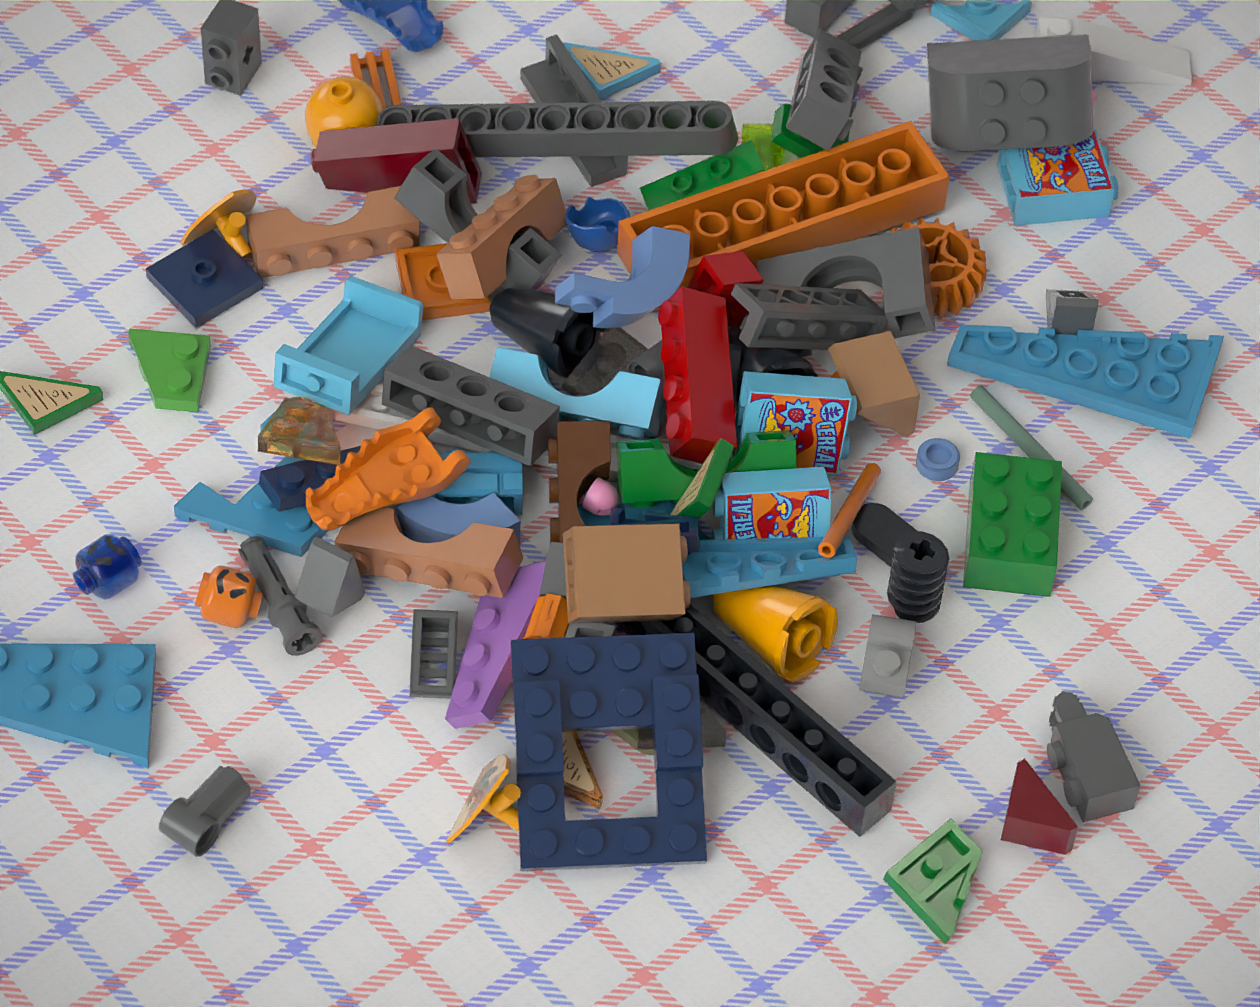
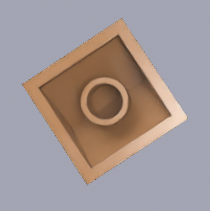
[828,331,920,437]

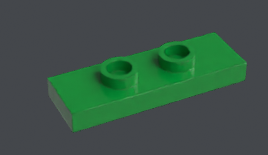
[639,140,765,211]

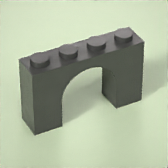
[757,227,936,357]

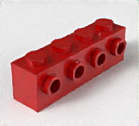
[658,287,737,464]

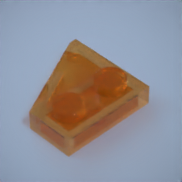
[258,397,340,465]

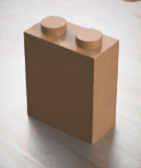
[563,524,690,623]

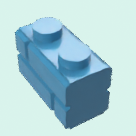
[435,448,523,515]

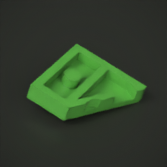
[128,328,211,412]

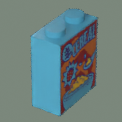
[997,130,1119,226]
[732,371,857,475]
[712,467,831,540]

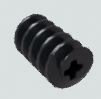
[887,531,949,623]

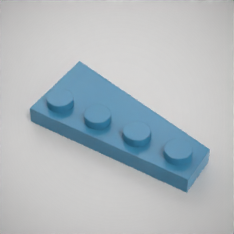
[682,536,857,598]

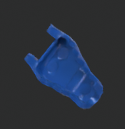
[338,0,443,52]

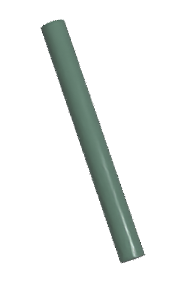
[970,385,1093,510]

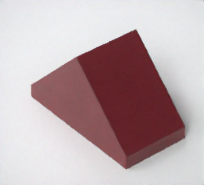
[1000,759,1078,855]

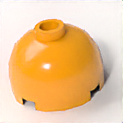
[305,76,384,148]

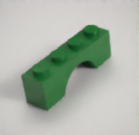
[616,430,796,508]

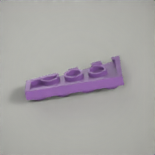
[445,561,546,729]

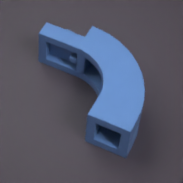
[555,226,690,328]

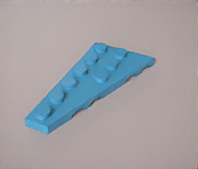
[947,325,1224,438]
[0,644,156,768]

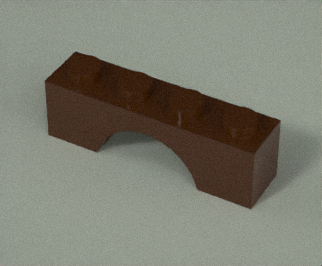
[548,421,611,543]

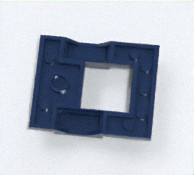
[510,633,707,871]

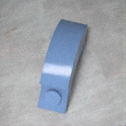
[388,492,521,546]

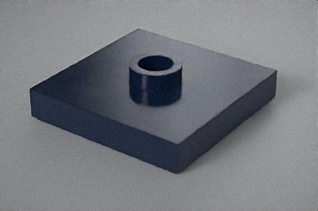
[145,229,263,328]

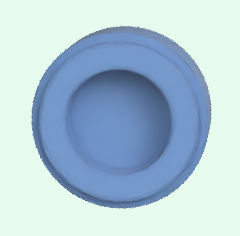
[916,438,960,481]

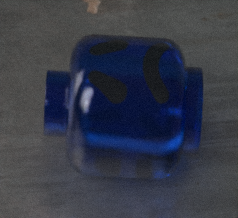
[73,534,142,600]

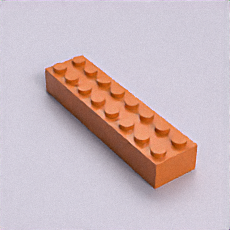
[617,121,950,311]

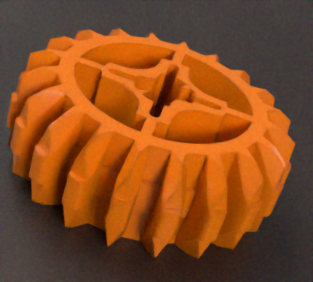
[882,217,987,319]

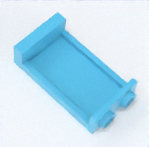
[273,276,423,416]

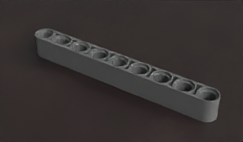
[377,101,738,157]

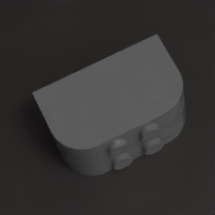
[927,34,1093,151]

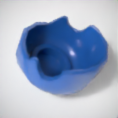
[564,197,631,252]

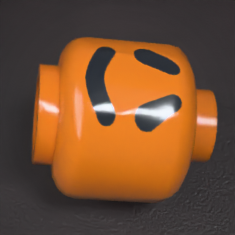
[195,565,263,629]

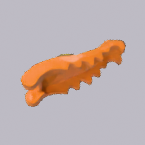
[306,407,471,531]

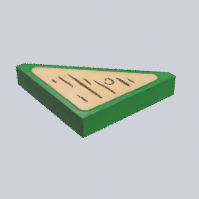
[0,371,103,435]
[669,438,734,519]

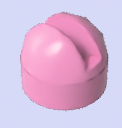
[582,477,619,516]

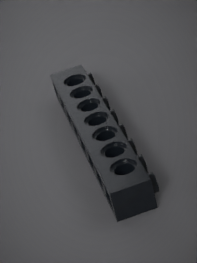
[614,604,897,837]

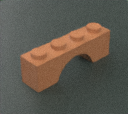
[436,175,567,299]
[246,186,420,278]
[334,507,523,598]

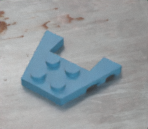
[174,401,329,557]

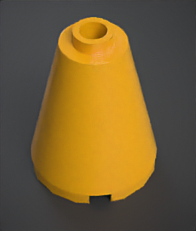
[713,585,838,682]

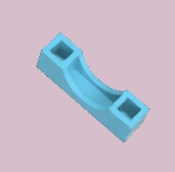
[490,347,666,440]

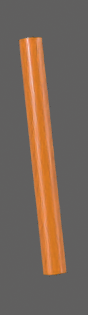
[818,463,881,558]

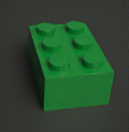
[963,452,1062,597]

